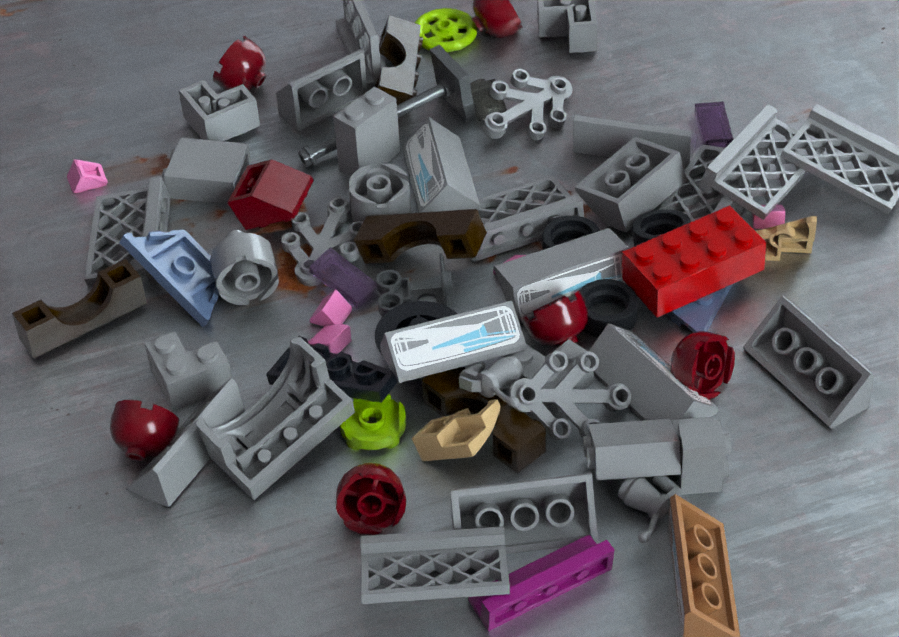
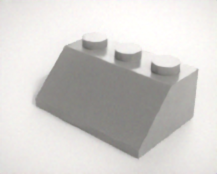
[276,49,368,132]
[575,136,687,232]

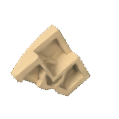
[756,216,817,261]
[411,399,501,462]

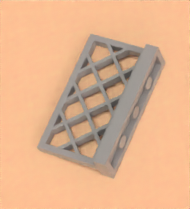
[335,0,386,91]
[780,103,899,214]
[699,104,825,220]
[659,144,770,222]
[84,176,171,286]
[470,176,584,262]
[360,527,510,604]

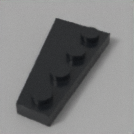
[266,336,397,403]

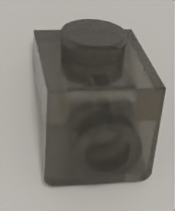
[470,79,507,121]

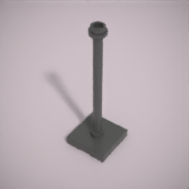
[298,45,476,168]

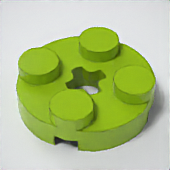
[339,394,406,450]

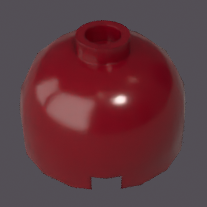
[471,0,523,38]
[213,36,267,91]
[521,290,588,346]
[671,331,735,400]
[110,400,179,461]
[335,463,406,535]

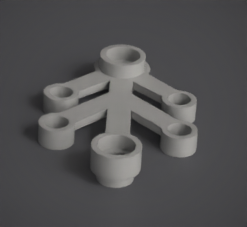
[482,69,573,140]
[281,197,363,286]
[508,351,631,440]

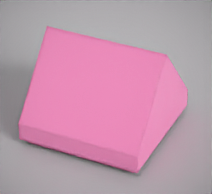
[309,289,352,327]

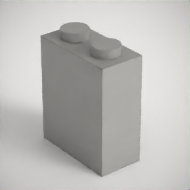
[333,87,401,177]
[162,137,252,204]
[583,419,681,480]

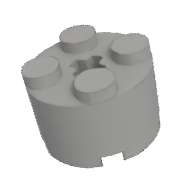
[349,163,411,222]
[210,230,279,305]

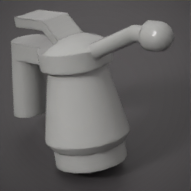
[459,356,524,407]
[618,475,687,543]

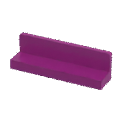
[468,535,615,632]

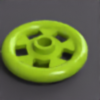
[415,8,478,53]

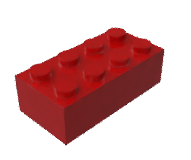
[622,205,766,318]

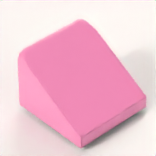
[67,159,108,193]
[752,205,786,229]
[308,324,352,354]

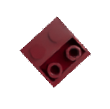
[227,159,314,230]

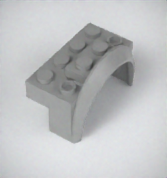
[196,336,355,500]

